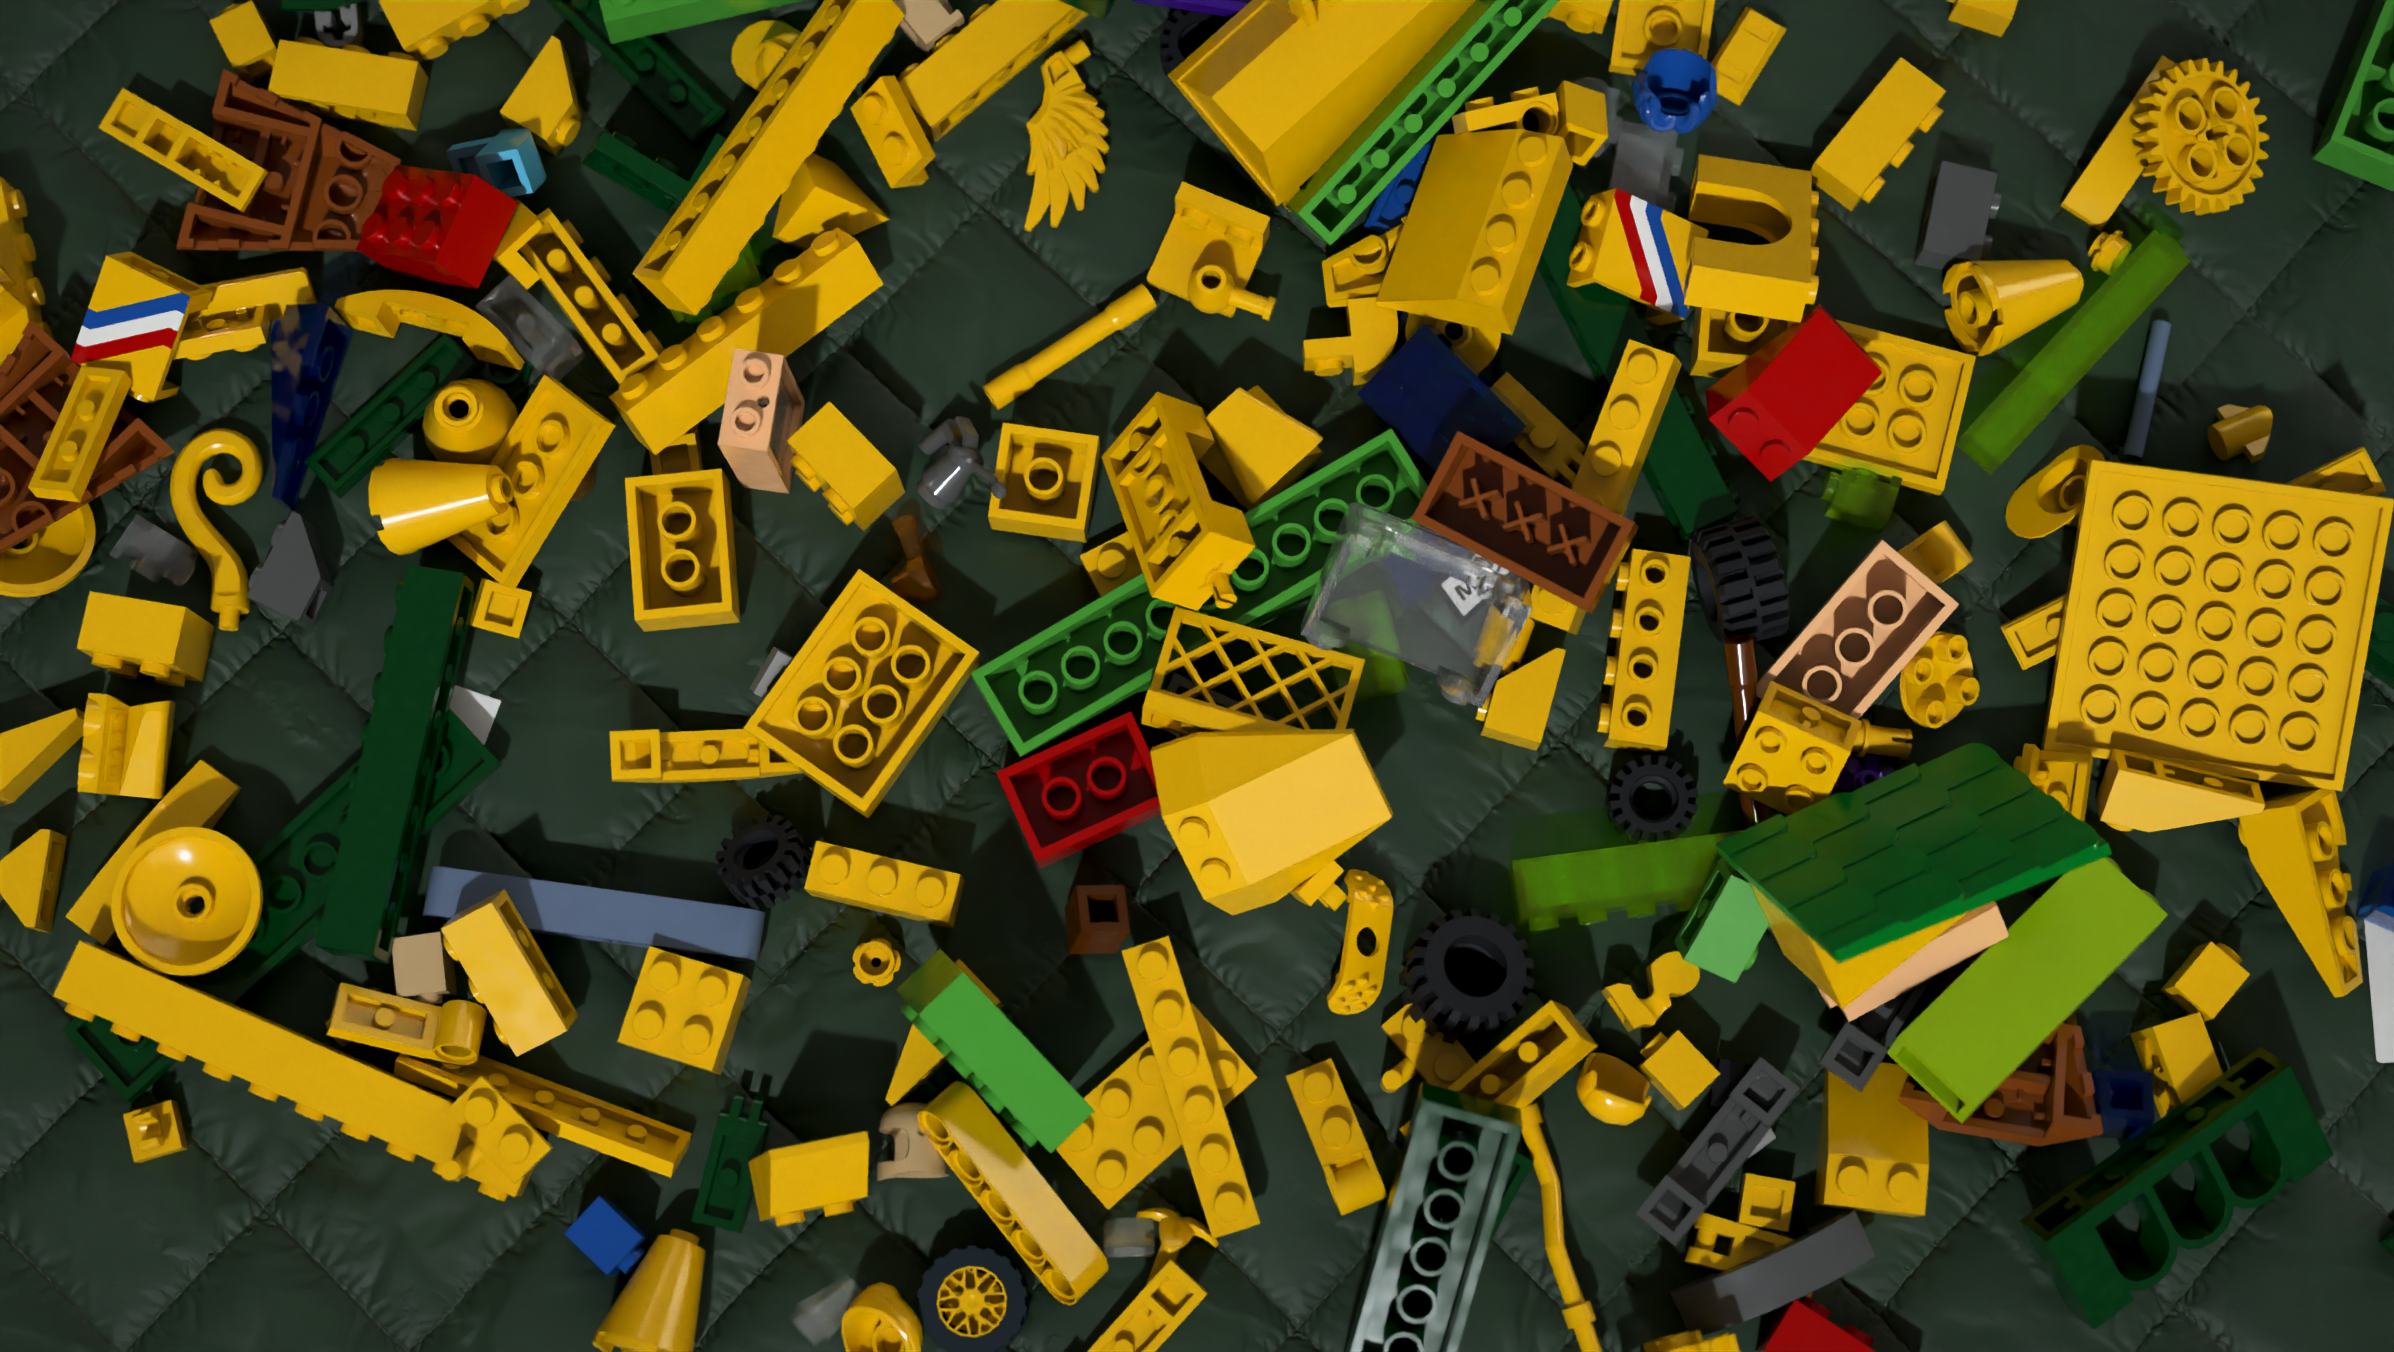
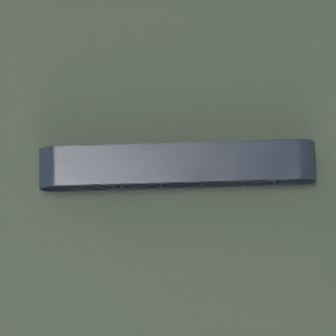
[423,866,766,962]

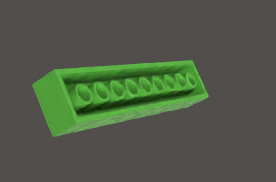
[971,428,1428,761]

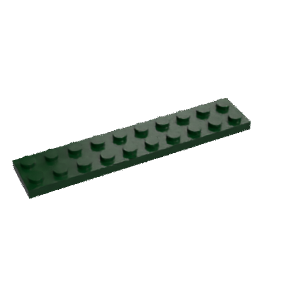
[62,707,502,1103]

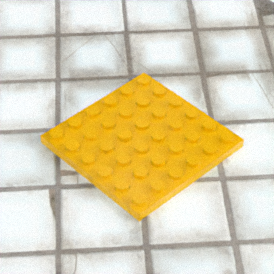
[2041,458,2394,791]

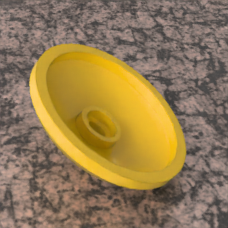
[0,503,96,597]
[111,826,263,976]

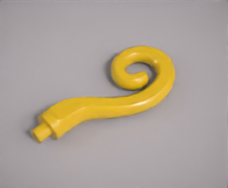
[170,428,264,631]

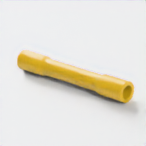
[982,283,1157,410]

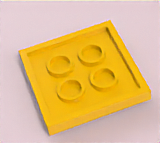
[1802,320,1976,496]

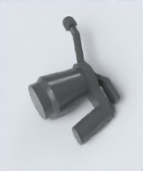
[916,416,1007,509]

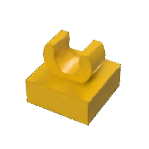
[1290,860,1347,911]
[123,1100,188,1163]

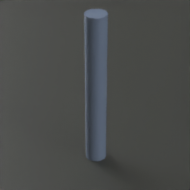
[2123,320,2171,461]

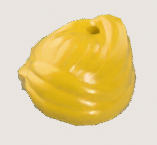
[842,1282,923,1352]

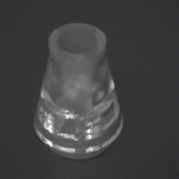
[789,1274,863,1347]

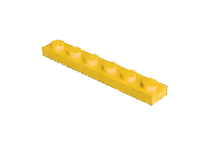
[1121,936,1261,1239]
[393,1053,692,1178]

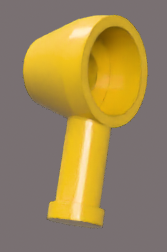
[1187,264,1277,321]

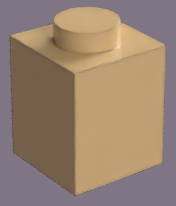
[392,932,457,1006]

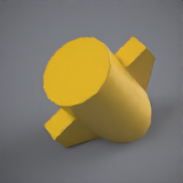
[2207,404,2273,463]

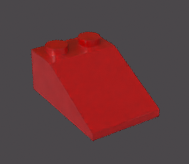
[1705,304,1882,482]

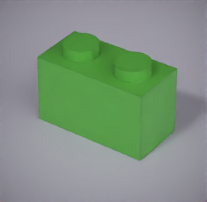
[1674,857,1771,983]

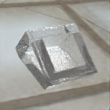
[1104,1218,1155,1258]

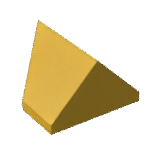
[772,153,890,251]

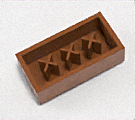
[1411,431,1639,614]

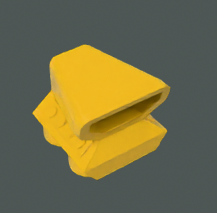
[1199,385,1323,511]
[77,693,176,799]

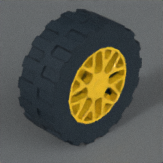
[917,1245,1029,1352]

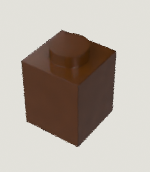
[1064,885,1130,954]

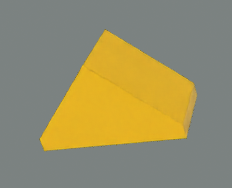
[0,829,67,933]

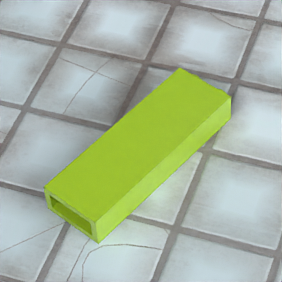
[1886,857,2168,1124]

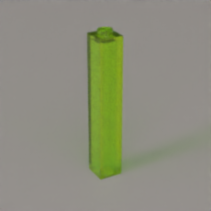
[1955,229,2191,476]

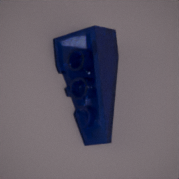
[271,303,353,511]

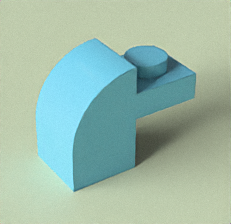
[446,128,547,197]

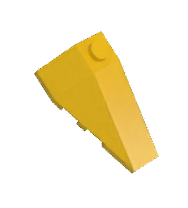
[2238,787,2363,998]

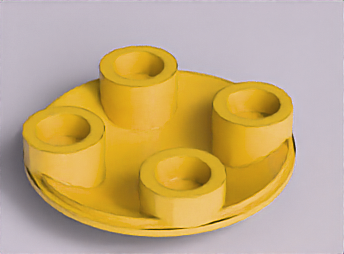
[1900,631,1980,729]

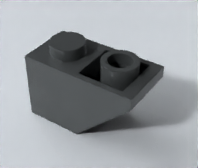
[247,511,333,630]

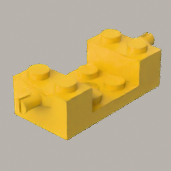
[1101,392,1256,611]

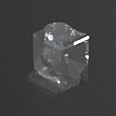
[109,514,199,586]

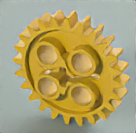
[2132,58,2270,216]

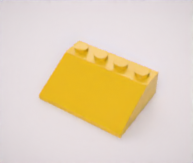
[1375,129,1573,335]
[744,569,981,819]

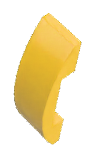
[2060,55,2176,231]
[334,290,524,370]
[609,729,803,783]
[1087,1258,1208,1352]

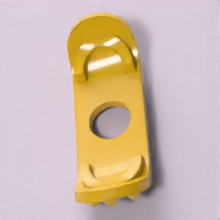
[1327,869,1394,1015]

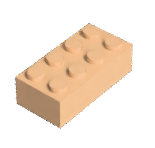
[1756,539,1959,719]

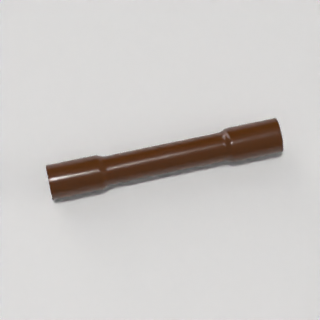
[1724,635,1771,830]

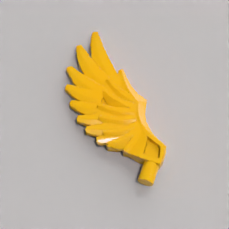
[1024,40,1110,232]

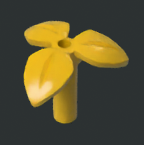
[1136,1208,1219,1287]

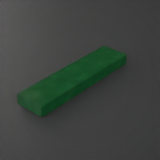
[304,333,481,499]

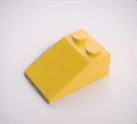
[1814,1062,1929,1217]

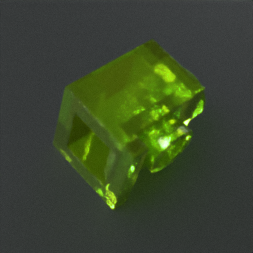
[1821,468,1902,534]

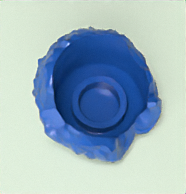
[1632,47,1718,134]

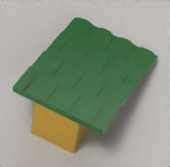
[1715,743,2112,1009]

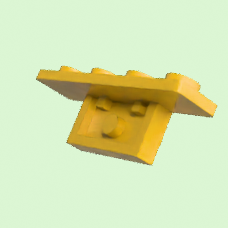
[172,267,318,360]

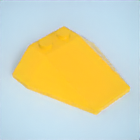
[1150,729,1393,916]

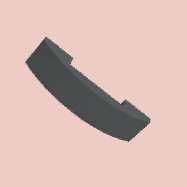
[1818,977,1934,1092]
[1635,1057,1800,1246]
[1670,1209,1876,1336]

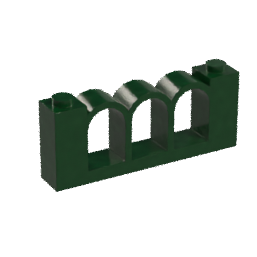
[2020,1047,2334,1329]

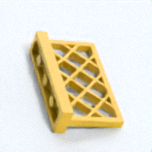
[1141,606,1365,736]

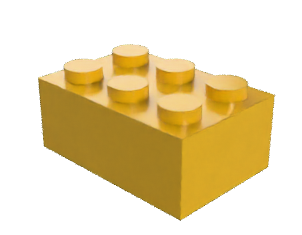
[625,468,741,632]

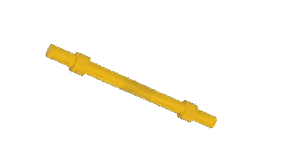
[1521,1102,1603,1352]

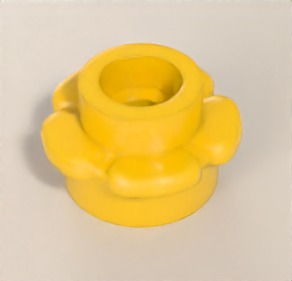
[2088,230,2132,275]
[852,938,901,987]

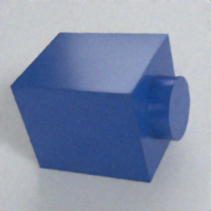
[564,1196,650,1276]

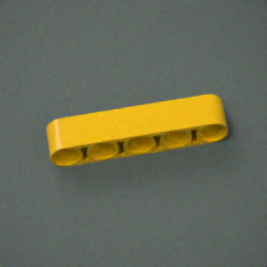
[917,1081,1109,1305]

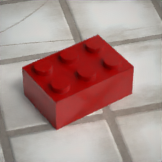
[356,165,518,289]
[996,711,1161,869]

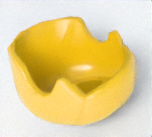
[1576,1053,1652,1126]

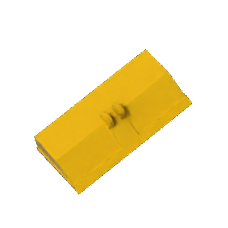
[1167,0,1476,212]

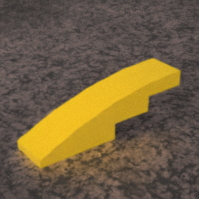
[98,88,268,213]
[65,759,242,946]

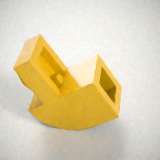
[1302,297,1398,386]

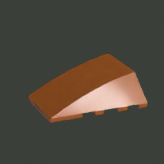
[176,68,402,251]
[0,319,175,554]
[1898,947,2104,1147]

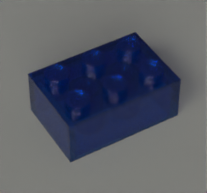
[1357,324,1536,473]

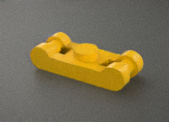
[1685,1213,1813,1298]

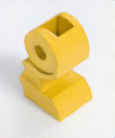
[1601,951,1700,1033]

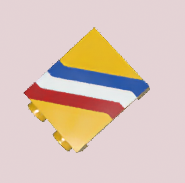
[1566,188,1709,326]
[70,251,213,403]

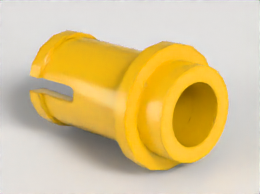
[1852,719,1913,760]

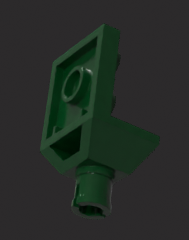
[582,131,726,217]

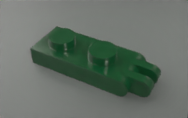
[691,1092,770,1233]

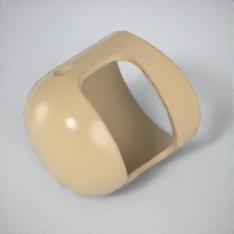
[877,1102,949,1181]

